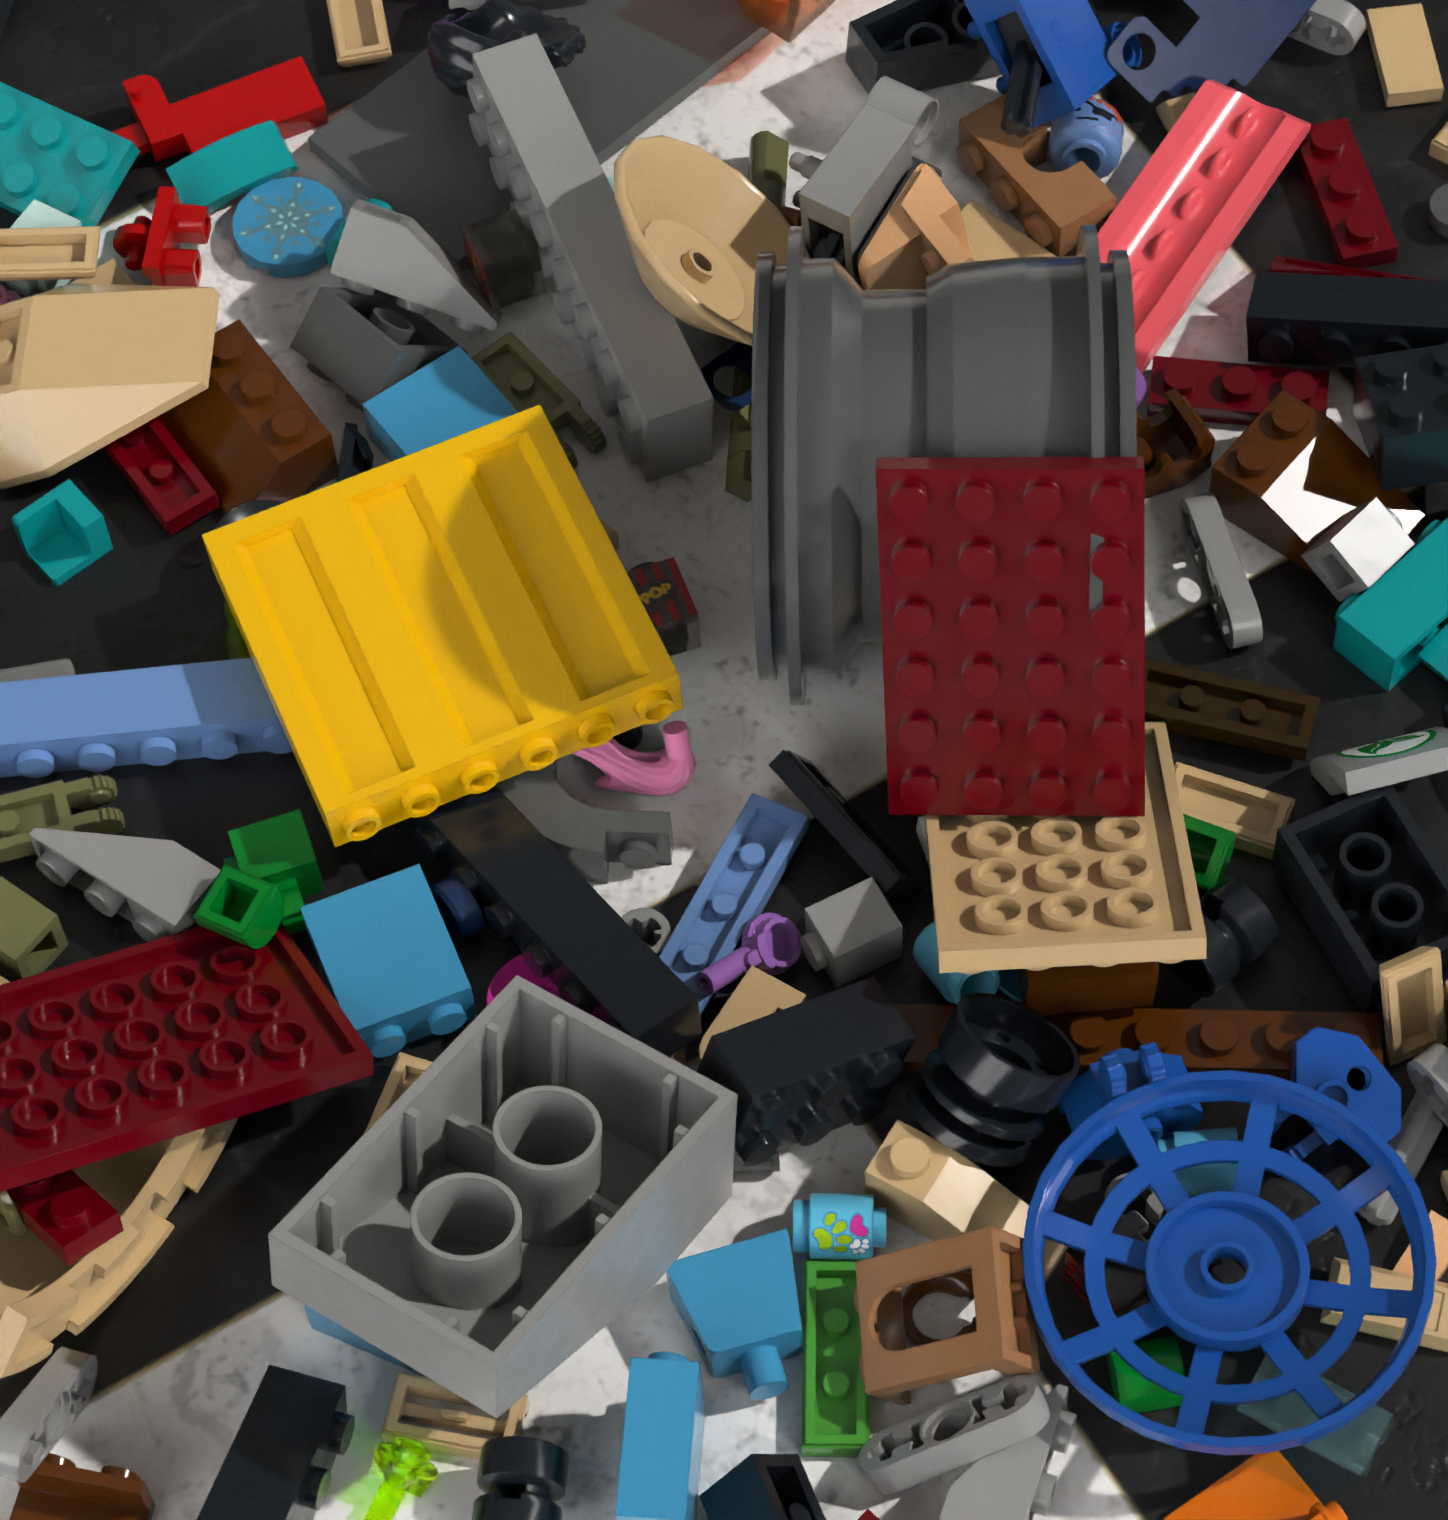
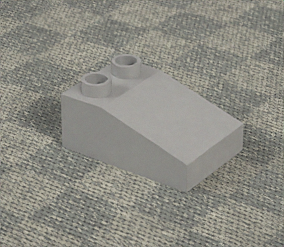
[268,975,738,1418]

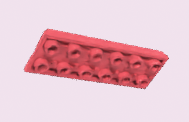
[1097,79,1311,374]

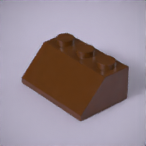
[158,320,338,514]

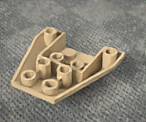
[0,283,220,489]

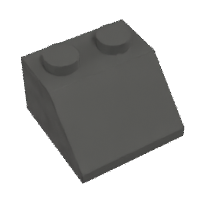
[290,287,468,411]

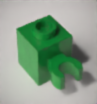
[223,809,325,936]

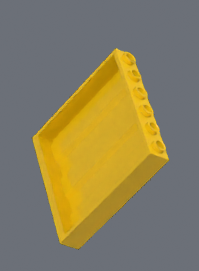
[202,404,684,848]

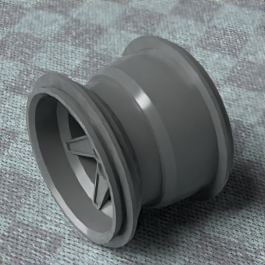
[751,224,1137,705]

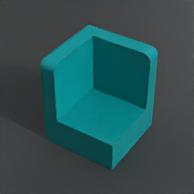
[11,479,113,586]

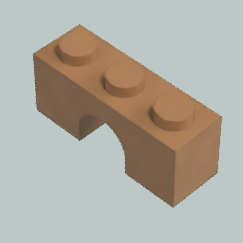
[956,93,1116,257]

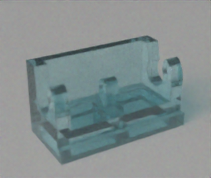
[1237,1355,1393,1478]

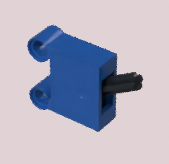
[963,0,1142,138]

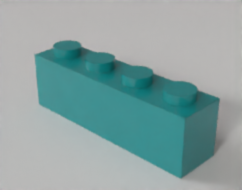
[1333,518,1448,692]

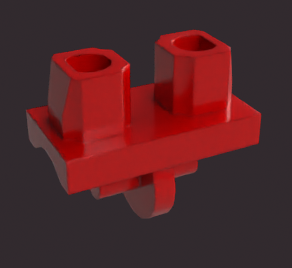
[113,186,211,287]

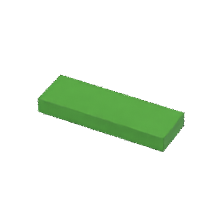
[802,1259,870,1457]

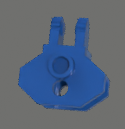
[1272,1027,1401,1161]
[1058,1042,1203,1161]

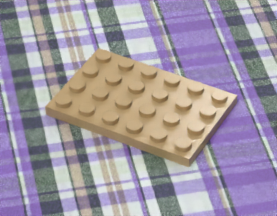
[924,721,1207,974]

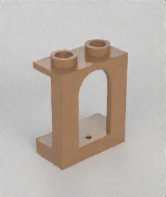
[854,1225,1040,1405]

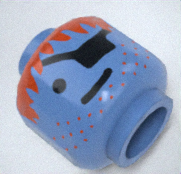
[1048,97,1124,179]

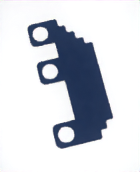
[1107,0,1316,102]

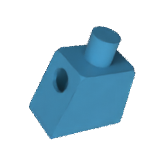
[666,1228,803,1400]

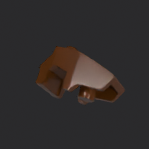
[1137,388,1215,499]

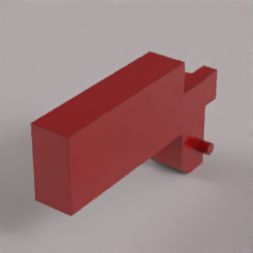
[112,56,328,162]

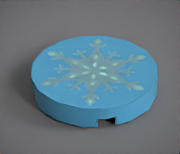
[232,176,344,278]

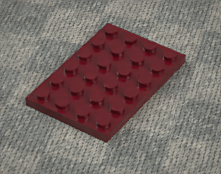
[875,457,1145,816]
[0,923,374,1192]

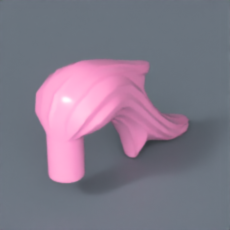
[571,720,697,796]

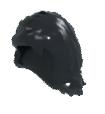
[428,0,586,98]

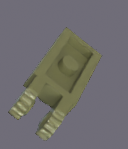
[471,332,607,469]
[0,774,125,863]

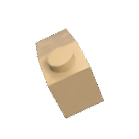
[865,1119,1068,1284]

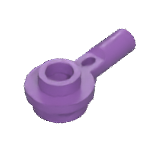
[695,912,802,995]

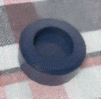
[431,874,485,940]

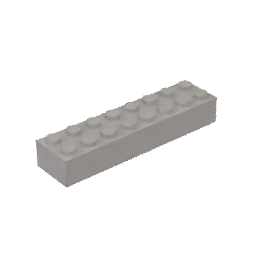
[467,33,714,482]

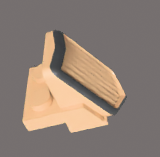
[857,163,973,290]

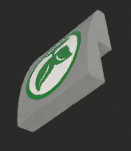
[1309,727,1448,796]

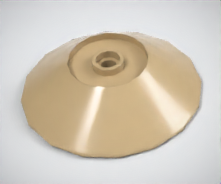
[614,135,811,346]

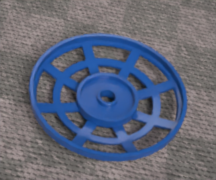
[1022,1070,1437,1455]

